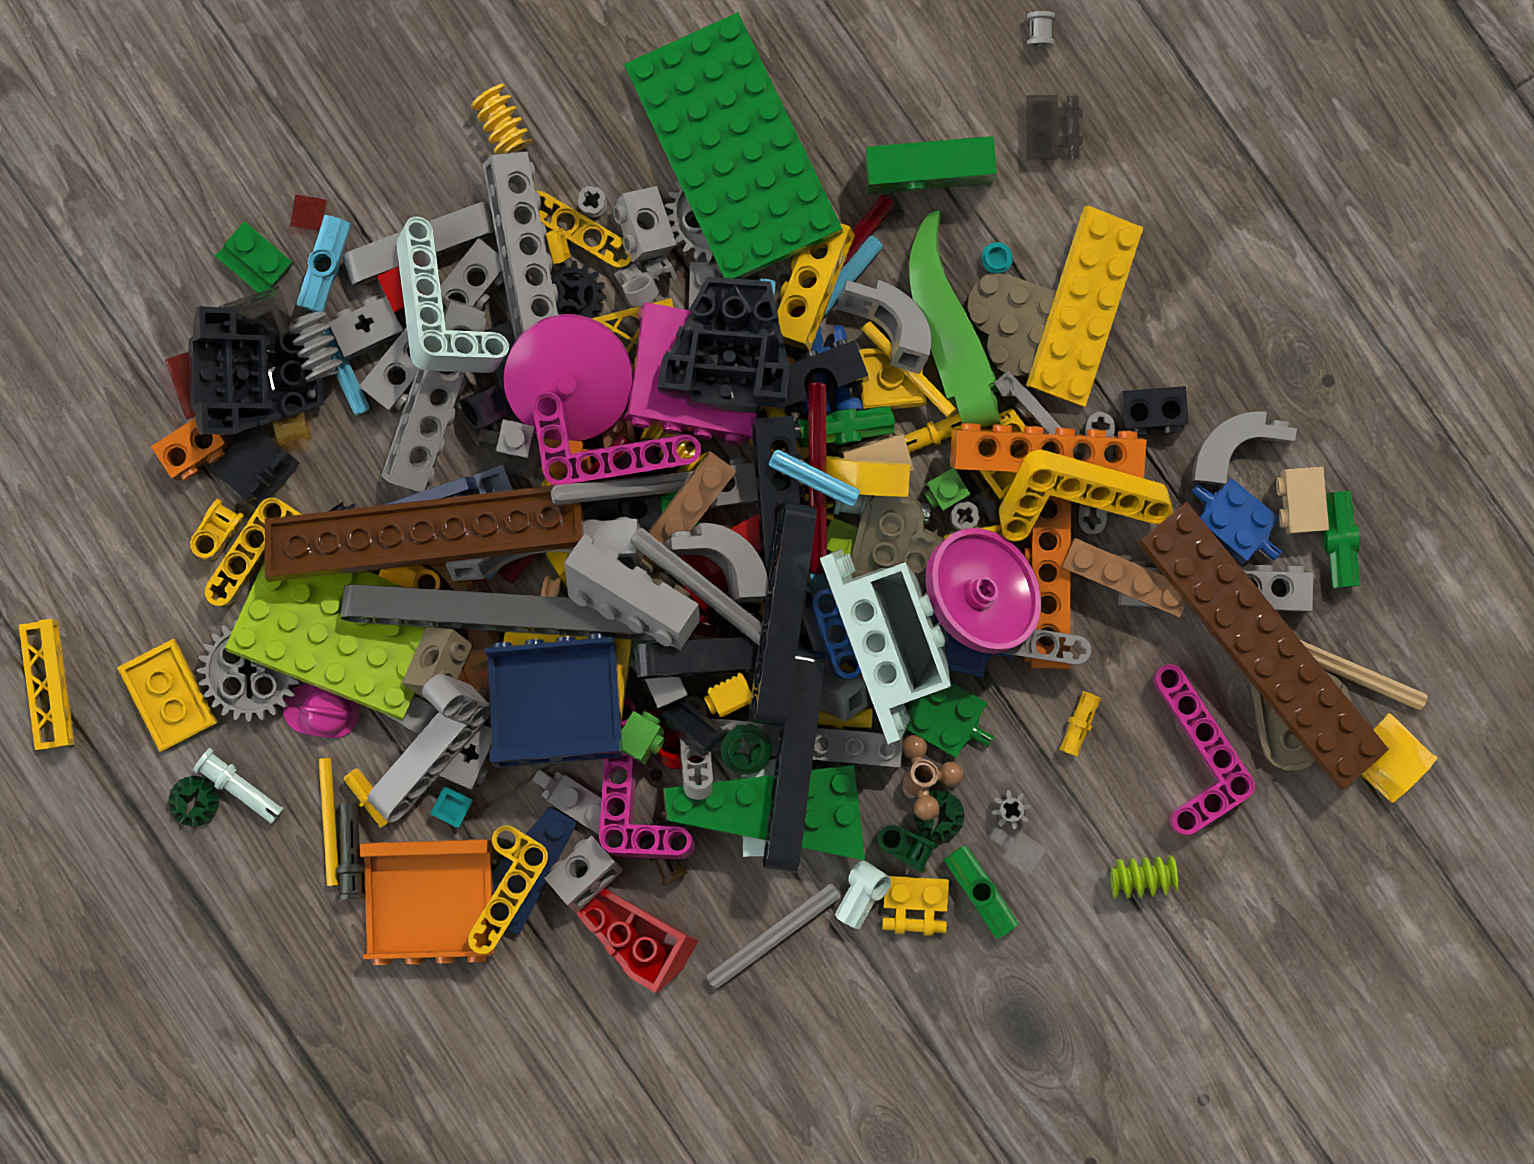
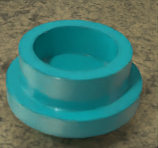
[981,242,1013,274]

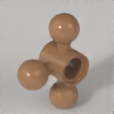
[902,735,963,821]

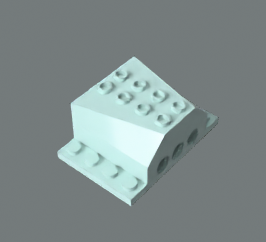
[820,549,951,744]

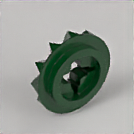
[720,723,772,775]
[167,776,219,827]
[914,790,965,841]

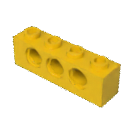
[777,223,855,352]

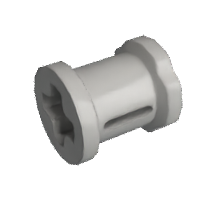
[1027,11,1055,48]
[578,186,607,219]
[949,502,979,531]

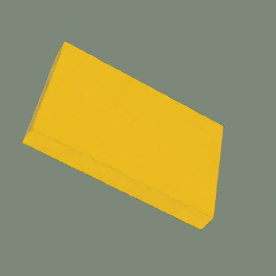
[117,638,218,752]

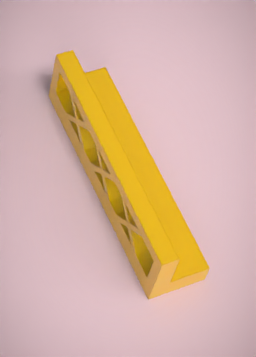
[19,619,75,750]

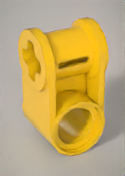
[190,499,245,561]

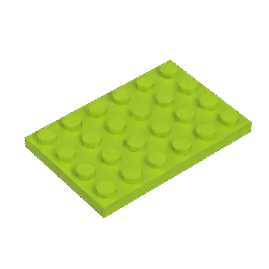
[225,560,434,721]

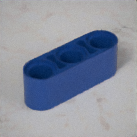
[809,589,861,680]

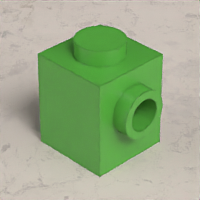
[924,468,970,513]
[622,711,665,765]

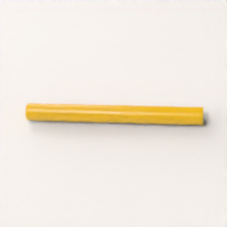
[862,321,957,418]
[319,758,340,886]

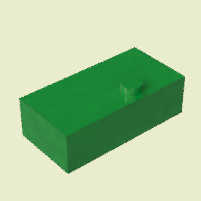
[864,136,997,195]

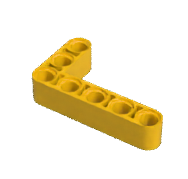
[998,450,1173,541]

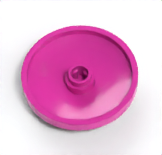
[504,314,633,441]
[926,528,1041,654]

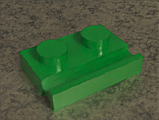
[214,221,294,297]

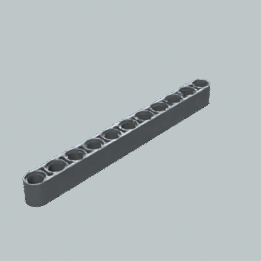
[341,585,688,641]

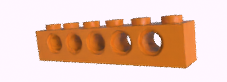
[950,423,1147,478]
[1023,495,1071,669]

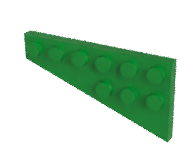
[663,765,865,861]

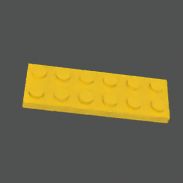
[1026,206,1144,407]

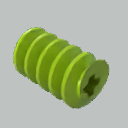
[1110,855,1178,899]

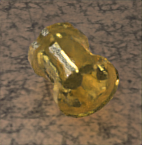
[273,412,312,447]

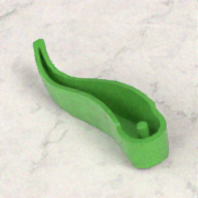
[909,210,1001,428]

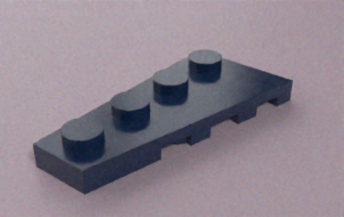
[493,807,578,935]

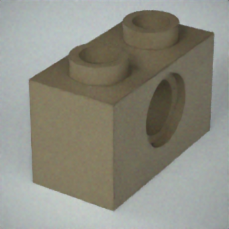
[402,627,472,699]

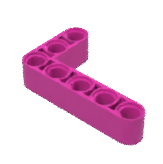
[533,392,701,485]
[1153,664,1255,835]
[599,698,695,859]

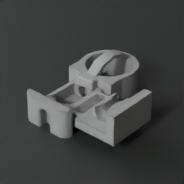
[615,255,678,307]

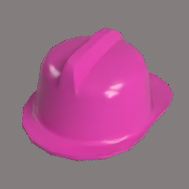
[283,684,359,738]

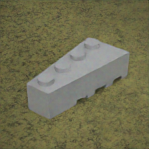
[564,534,700,650]

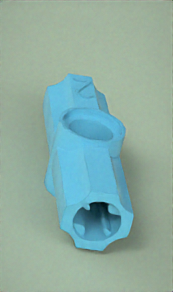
[296,215,351,312]

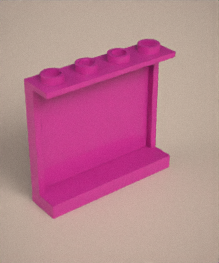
[623,302,757,445]

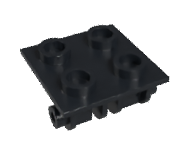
[211,427,300,509]

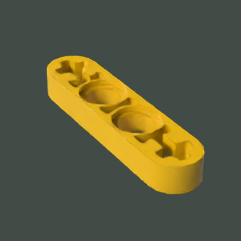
[535,191,632,269]

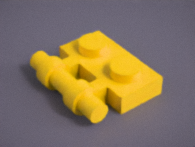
[882,876,949,936]

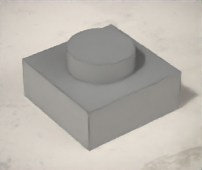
[496,420,535,458]

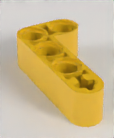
[205,498,302,607]
[468,825,548,954]

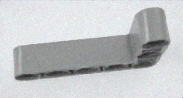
[368,674,491,823]

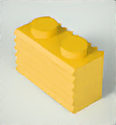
[704,673,752,718]

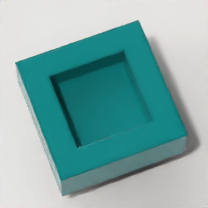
[430,785,474,828]

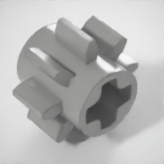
[991,790,1031,829]

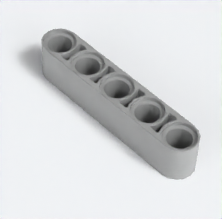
[342,202,495,286]

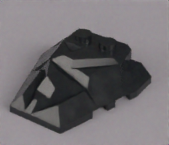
[657,277,791,413]
[188,306,324,435]

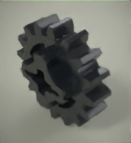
[550,260,607,318]

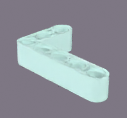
[396,217,509,373]

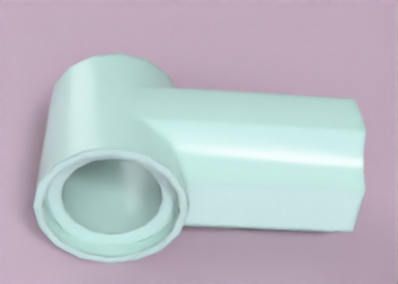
[835,861,891,929]

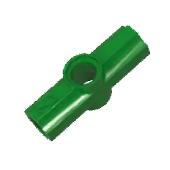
[796,406,895,448]
[1323,491,1360,588]
[943,844,1019,939]

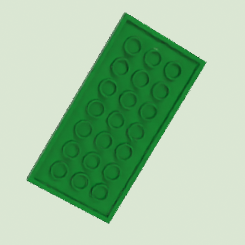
[624,12,843,279]

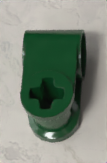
[875,823,939,873]

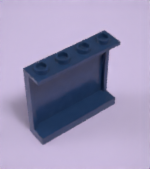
[484,633,623,768]

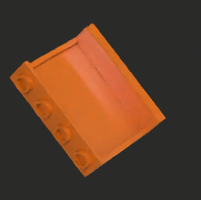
[360,839,495,965]

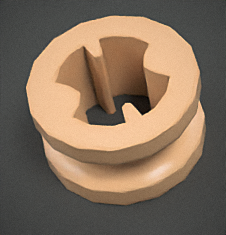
[541,575,562,597]

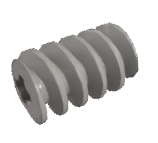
[289,311,342,382]

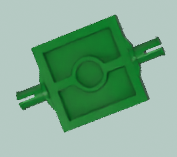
[906,681,994,758]

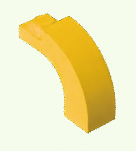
[826,454,910,497]

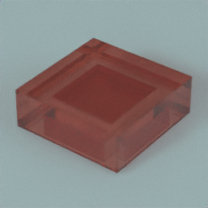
[290,194,328,232]

